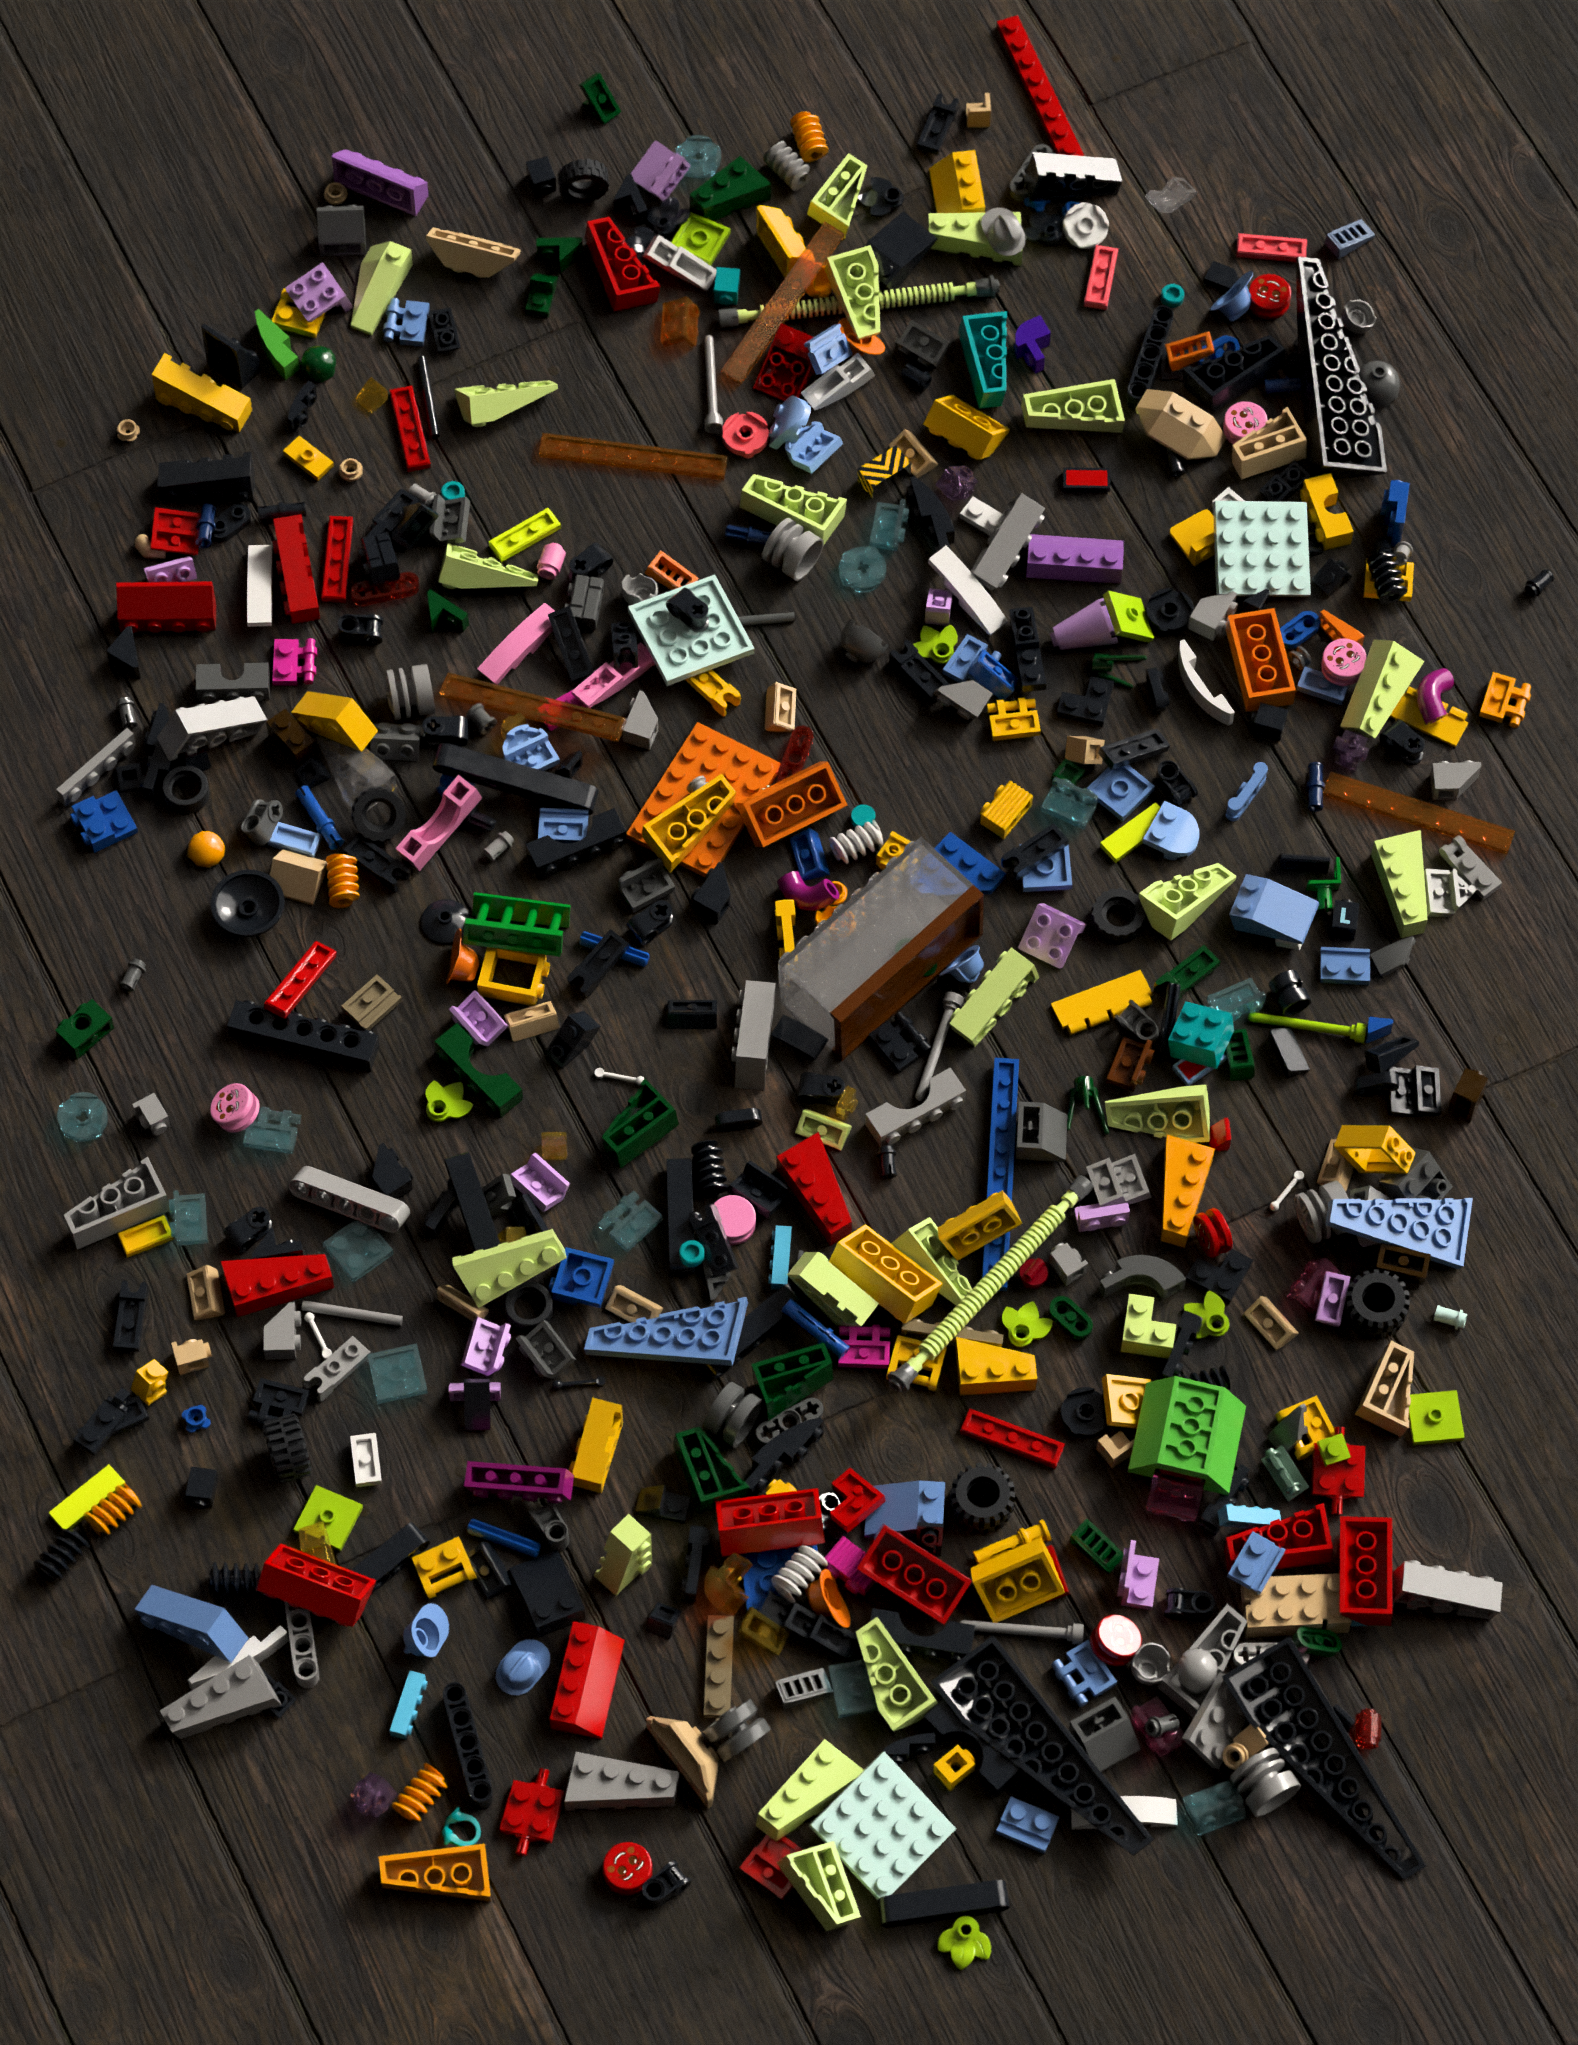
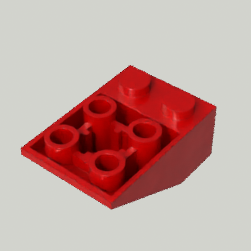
[753,323,815,401]

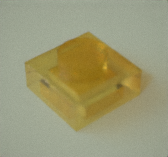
[501,712,526,740]
[836,1086,858,1120]

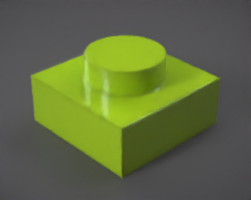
[1317,1433,1351,1467]

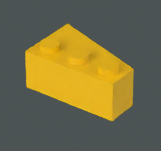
[291,691,378,752]
[955,1337,1037,1395]
[569,1398,623,1493]

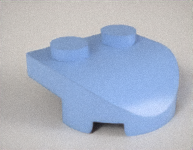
[769,396,811,449]
[785,422,843,474]
[503,725,560,771]
[1143,801,1199,860]

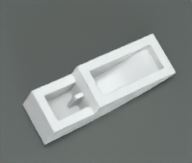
[643,235,717,291]
[801,353,876,411]

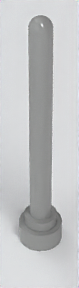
[704,335,723,433]
[915,992,964,1101]
[960,1620,1084,1645]

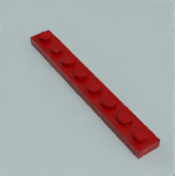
[996,15,1084,156]

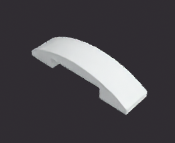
[1178,639,1235,726]
[1071,1796,1178,1829]

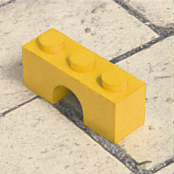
[1300,473,1354,550]

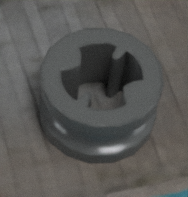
[1288,646,1312,670]

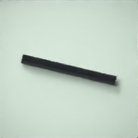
[417,356,440,439]

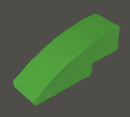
[255,309,300,380]

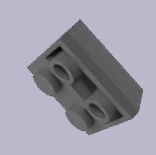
[317,205,366,257]
[1016,1101,1067,1162]
[1379,1147,1453,1200]
[1068,1697,1141,1772]

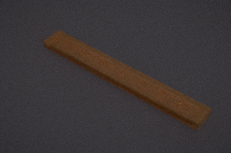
[721,221,844,385]
[539,433,728,480]
[439,672,627,742]
[1323,772,1515,855]

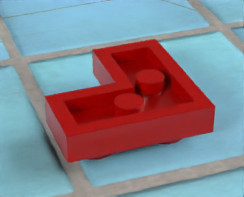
[830,1468,886,1533]

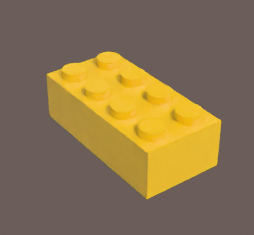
[829,1224,943,1324]

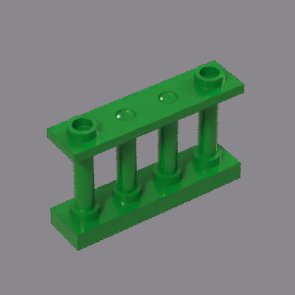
[463,892,571,957]

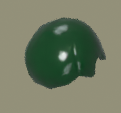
[301,346,336,382]

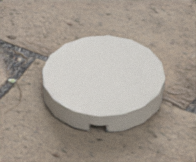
[1063,202,1109,249]

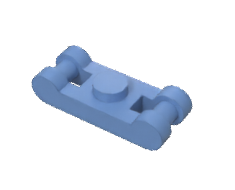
[1226,762,1268,821]

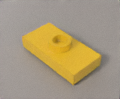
[283,436,334,481]

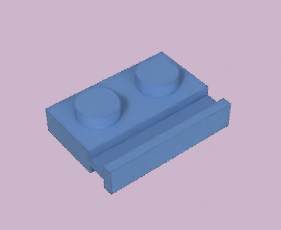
[804,324,853,375]
[538,808,589,843]
[1320,947,1370,985]
[1227,1531,1286,1595]
[996,1797,1059,1854]

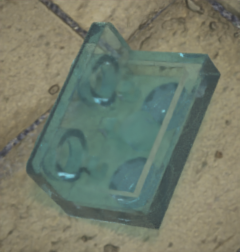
[869,499,909,551]
[1041,777,1098,830]
[1207,978,1266,1022]
[169,1190,208,1246]
[1182,1780,1246,1836]

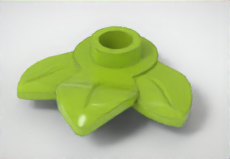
[913,625,958,664]
[425,1080,473,1122]
[1184,1291,1229,1339]
[1002,1301,1053,1347]
[938,1916,991,1970]

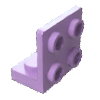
[631,141,691,201]
[285,262,353,323]
[1018,903,1087,969]
[1117,1540,1159,1610]

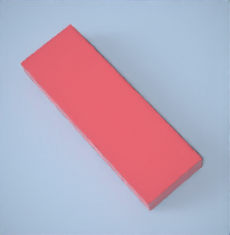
[1236,233,1307,262]
[1084,245,1118,310]

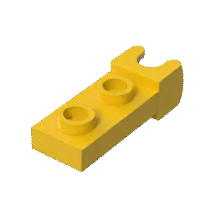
[685,669,741,717]
[775,900,796,971]

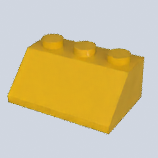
[929,150,985,213]
[756,205,815,284]
[923,395,1010,460]
[938,1190,1023,1261]
[970,1537,1065,1623]

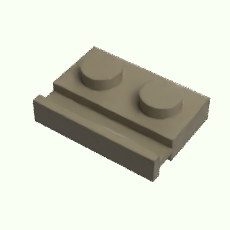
[341,975,402,1030]

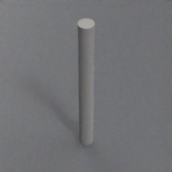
[302,1300,403,1326]

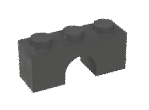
[196,663,270,703]

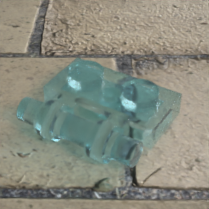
[243,1106,301,1154]
[597,1191,663,1252]

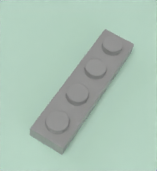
[56,728,136,806]

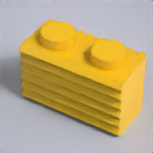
[980,781,1033,839]

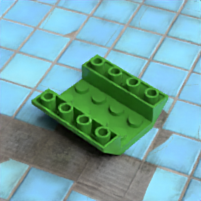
[1128,1376,1246,1495]

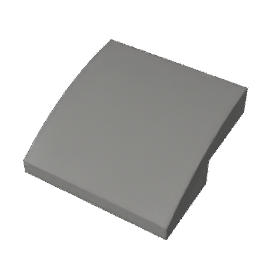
[1086,1154,1151,1207]

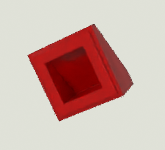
[1209,1118,1231,1151]

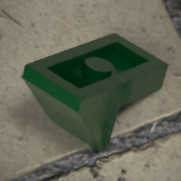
[579,73,622,124]
[536,237,583,273]
[526,273,558,318]
[427,589,469,632]

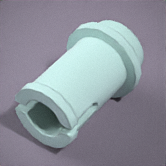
[1434,1305,1467,1329]

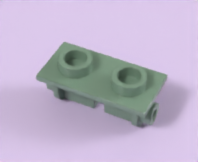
[1261,1445,1309,1502]

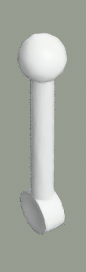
[595,1068,644,1086]
[1269,1171,1304,1211]
[304,1312,332,1359]

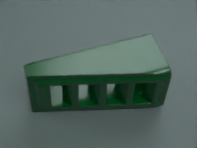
[1225,1029,1255,1081]
[1069,1519,1124,1575]

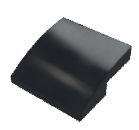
[1385,1065,1442,1117]

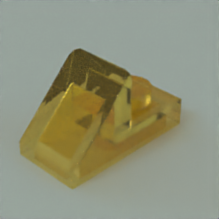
[299,1521,336,1565]
[739,1607,790,1655]

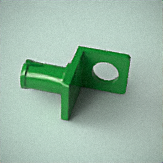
[1306,857,1341,912]

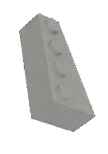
[565,1752,679,1811]

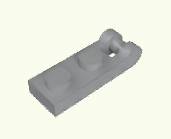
[1439,835,1502,900]

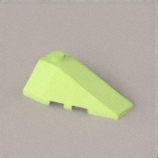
[351,241,413,336]
[825,245,880,340]
[454,381,558,427]
[439,543,538,589]
[1138,863,1237,940]
[1105,1085,1210,1143]
[891,1217,972,1306]
[856,1617,938,1732]

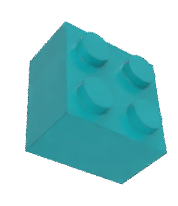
[1168,1001,1234,1069]

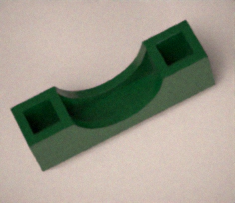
[435,1023,523,1118]

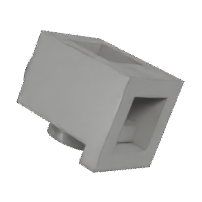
[132,1093,170,1136]
[1049,1243,1088,1286]

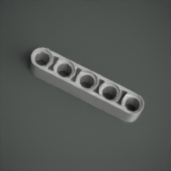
[289,1166,410,1233]
[284,1601,319,1688]

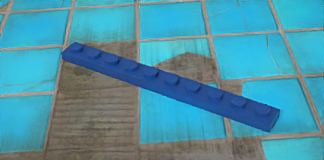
[982,1058,1019,1291]

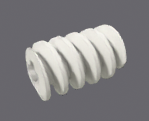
[829,819,883,864]
[772,1545,828,1603]

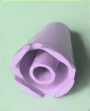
[1050,598,1118,650]

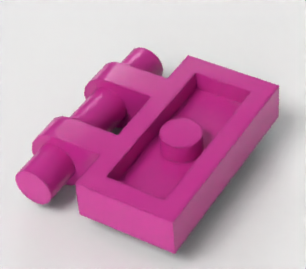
[272,638,317,686]
[838,1324,890,1369]

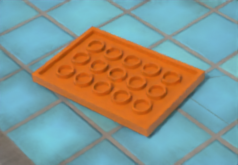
[627,722,781,877]

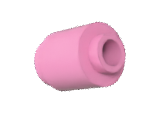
[537,543,566,580]

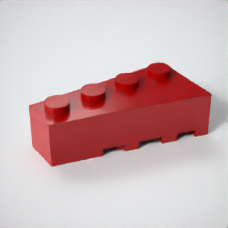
[585,217,660,311]
[272,514,320,624]
[776,1132,852,1246]
[221,1254,334,1317]
[1224,1503,1333,1573]

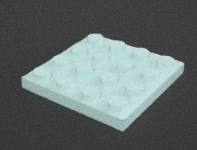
[1213,501,1311,597]
[628,575,755,686]
[809,1752,956,1900]

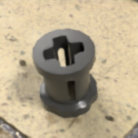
[465,703,497,735]

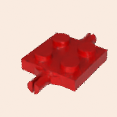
[1311,1427,1365,1515]
[500,1768,565,1856]

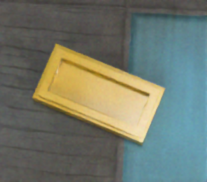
[117,1215,174,1258]

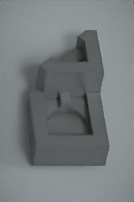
[1370,936,1416,977]
[702,1256,731,1301]
[1267,1404,1308,1454]

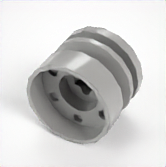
[762,518,824,581]
[385,664,435,720]
[1294,1180,1349,1244]
[1230,1748,1301,1817]

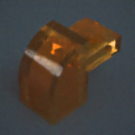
[704,1552,753,1616]

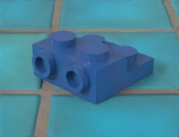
[1380,480,1410,547]
[70,790,138,853]
[548,1247,614,1308]

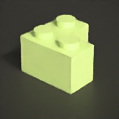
[1121,1294,1176,1359]

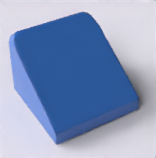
[1365,1017,1393,1043]

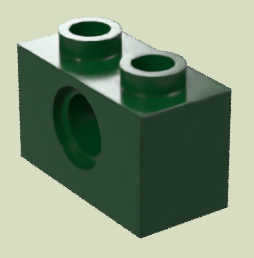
[55,999,114,1060]

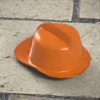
[838,318,885,357]
[446,928,479,984]
[805,1569,851,1628]

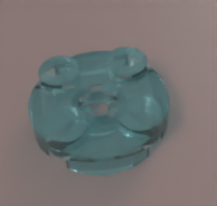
[676,135,721,178]
[839,546,886,592]
[57,1092,108,1141]

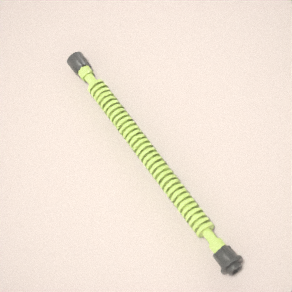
[718,275,1000,328]
[887,1175,1093,1393]

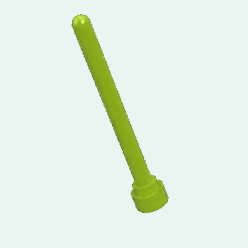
[1248,1012,1367,1044]

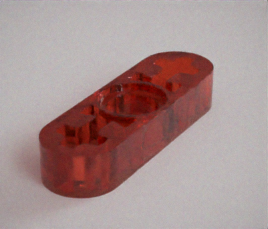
[351,572,419,606]
[777,726,813,782]

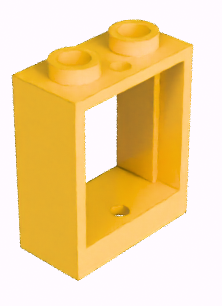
[477,947,550,1006]
[1334,1125,1416,1174]

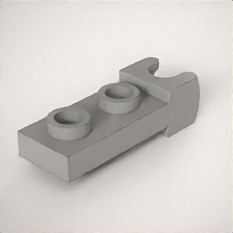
[303,1336,371,1402]

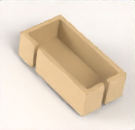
[1240,1573,1351,1638]

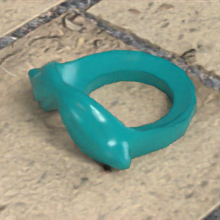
[442,1807,481,1847]

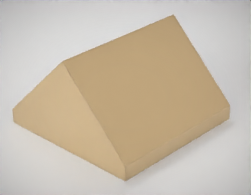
[270,849,327,905]

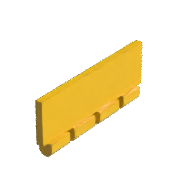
[1389,686,1468,748]
[1051,970,1153,1035]

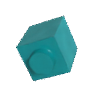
[714,267,740,305]

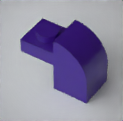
[1014,315,1051,373]

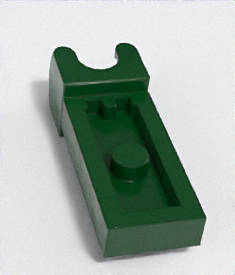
[1154,945,1221,999]

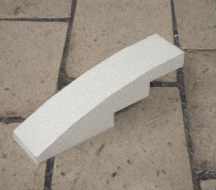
[247,545,273,627]
[928,546,1008,636]
[188,1625,289,1690]

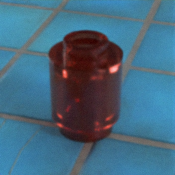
[1355,1709,1382,1749]

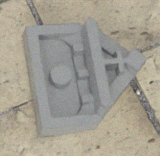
[1424,868,1477,917]

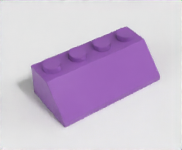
[332,149,428,216]
[1026,534,1124,584]

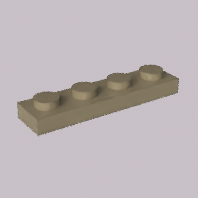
[901,1319,1003,1347]
[704,1615,734,1718]

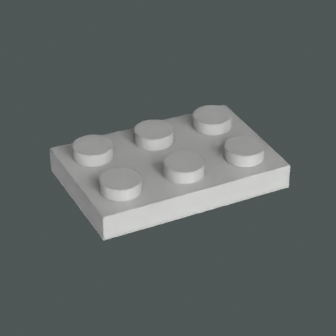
[1182,1673,1247,1769]

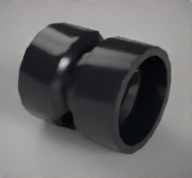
[1268,970,1312,1016]

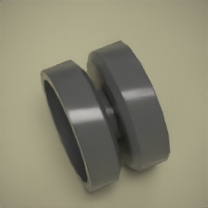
[703,1382,763,1448]
[703,1699,771,1762]

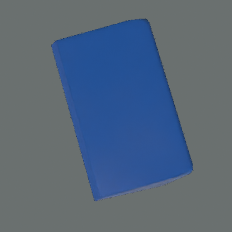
[968,649,1018,700]
[789,828,830,881]

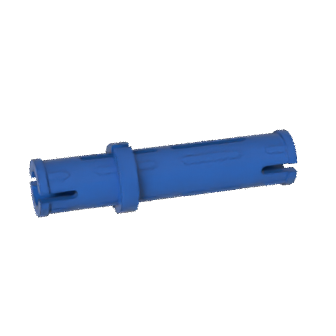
[295,786,344,850]
[782,1299,850,1359]

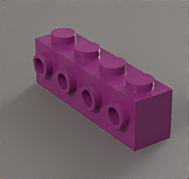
[464,1461,574,1504]

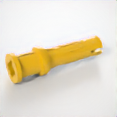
[973,1519,1051,1565]

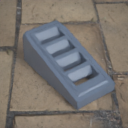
[1325,219,1375,259]

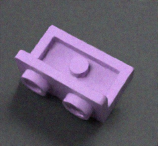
[144,556,197,582]
[449,990,508,1047]
[510,1153,570,1212]
[1074,1203,1130,1232]
[461,1317,511,1376]

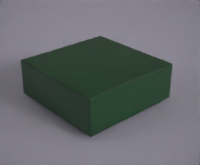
[1052,758,1085,792]

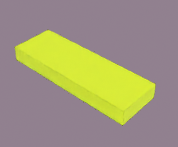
[488,508,561,562]
[1100,802,1161,863]
[49,1464,126,1530]

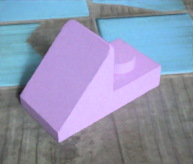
[925,588,953,626]

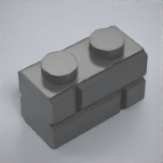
[565,575,604,631]

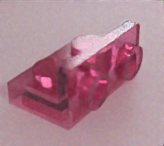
[1130,1696,1186,1757]

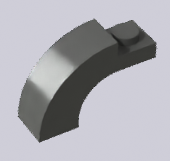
[1099,1255,1186,1300]

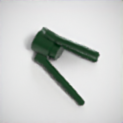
[1092,653,1147,689]
[1067,1076,1109,1135]

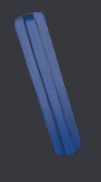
[579,931,649,967]
[467,1519,541,1557]

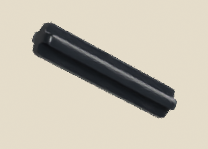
[1157,983,1180,1056]

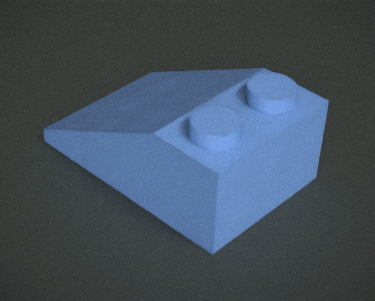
[1229,874,1319,945]
[864,1481,945,1540]

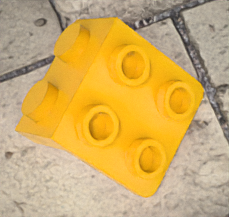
[1170,509,1215,566]

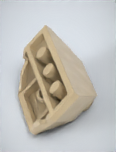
[426,227,521,278]
[1135,389,1227,460]
[646,1716,719,1808]

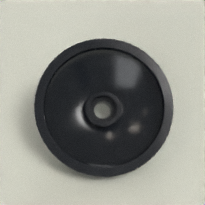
[211,870,285,937]

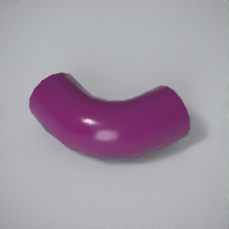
[1417,668,1454,725]
[777,871,839,911]

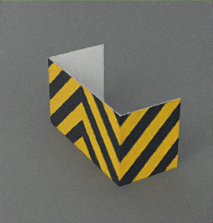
[857,445,911,498]

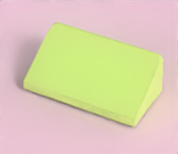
[795,1109,852,1150]

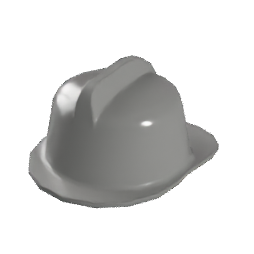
[981,208,1026,256]

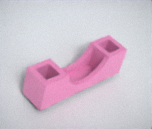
[395,775,482,871]

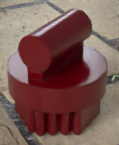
[1019,1258,1048,1289]

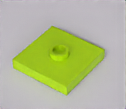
[671,212,731,266]
[1103,590,1154,643]
[1408,1390,1465,1446]
[294,1485,363,1552]

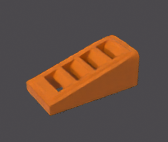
[1165,331,1215,371]
[645,551,699,590]
[1319,610,1365,646]

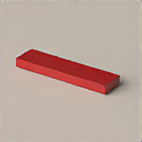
[389,386,431,472]
[322,516,353,603]
[264,941,337,1019]
[960,1408,1065,1469]

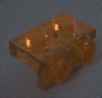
[661,296,700,347]

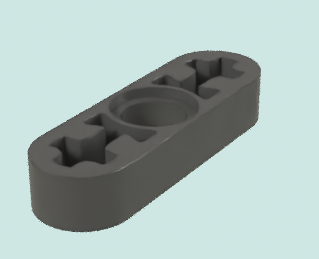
[1010,144,1052,201]
[756,1398,823,1447]

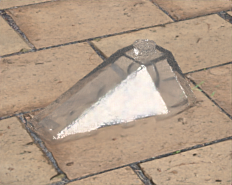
[316,735,397,811]

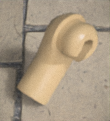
[134,534,166,559]

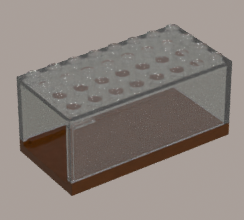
[778,837,984,1061]

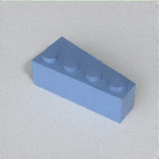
[134,1585,249,1663]

